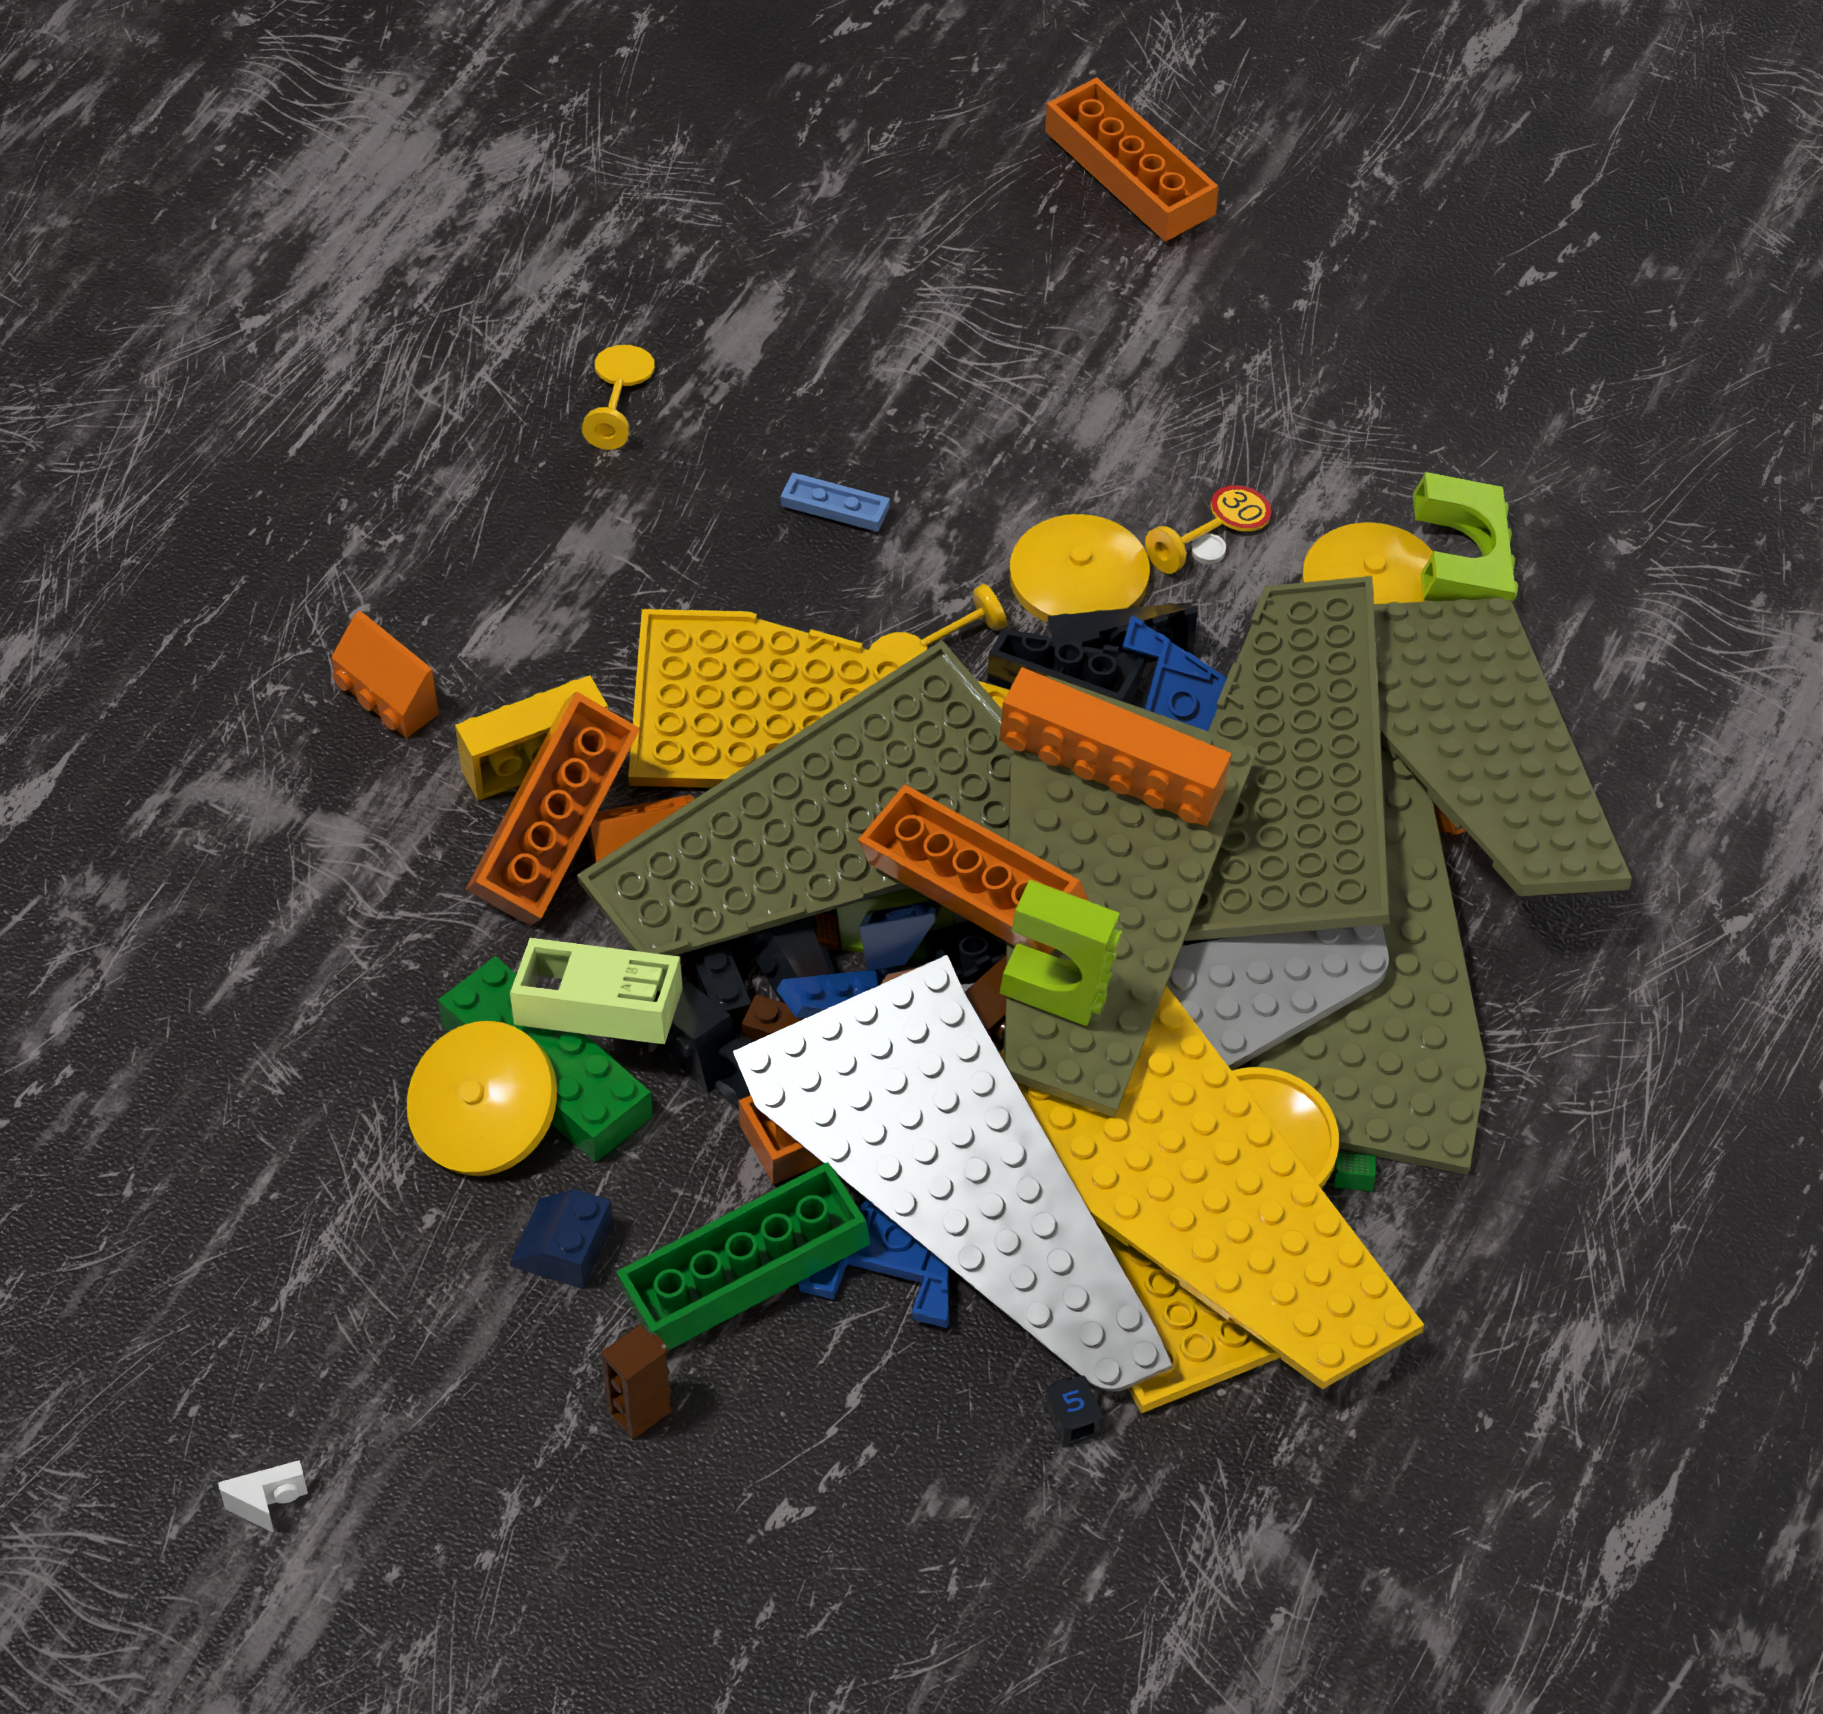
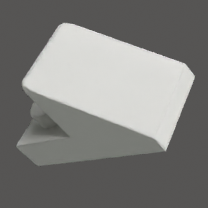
[218,1460,308,1532]

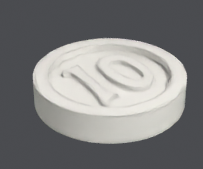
[1191,534,1226,564]

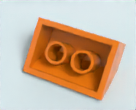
[331,611,439,739]
[587,794,695,863]

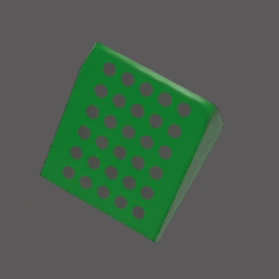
[1334,1152,1376,1192]

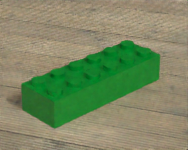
[438,956,653,1163]
[616,1161,871,1350]

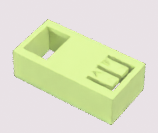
[510,938,683,1044]

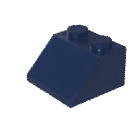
[859,900,942,974]
[510,1189,613,1289]

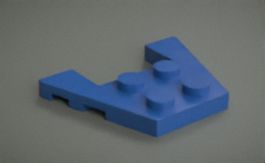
[1122,616,1227,731]
[798,1199,949,1328]

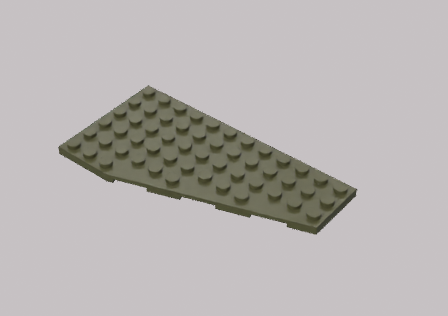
[1184,576,1390,941]
[1374,597,1632,896]
[577,640,1015,956]
[1004,675,1258,1117]
[1250,750,1486,1175]

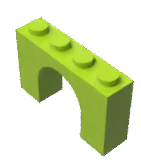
[1413,472,1518,602]
[999,879,1123,1026]

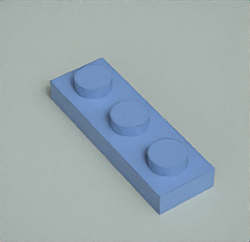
[780,472,890,532]

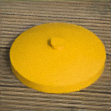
[1010,514,1150,622]
[1302,522,1433,604]
[407,1021,557,1176]
[1232,1067,1339,1188]

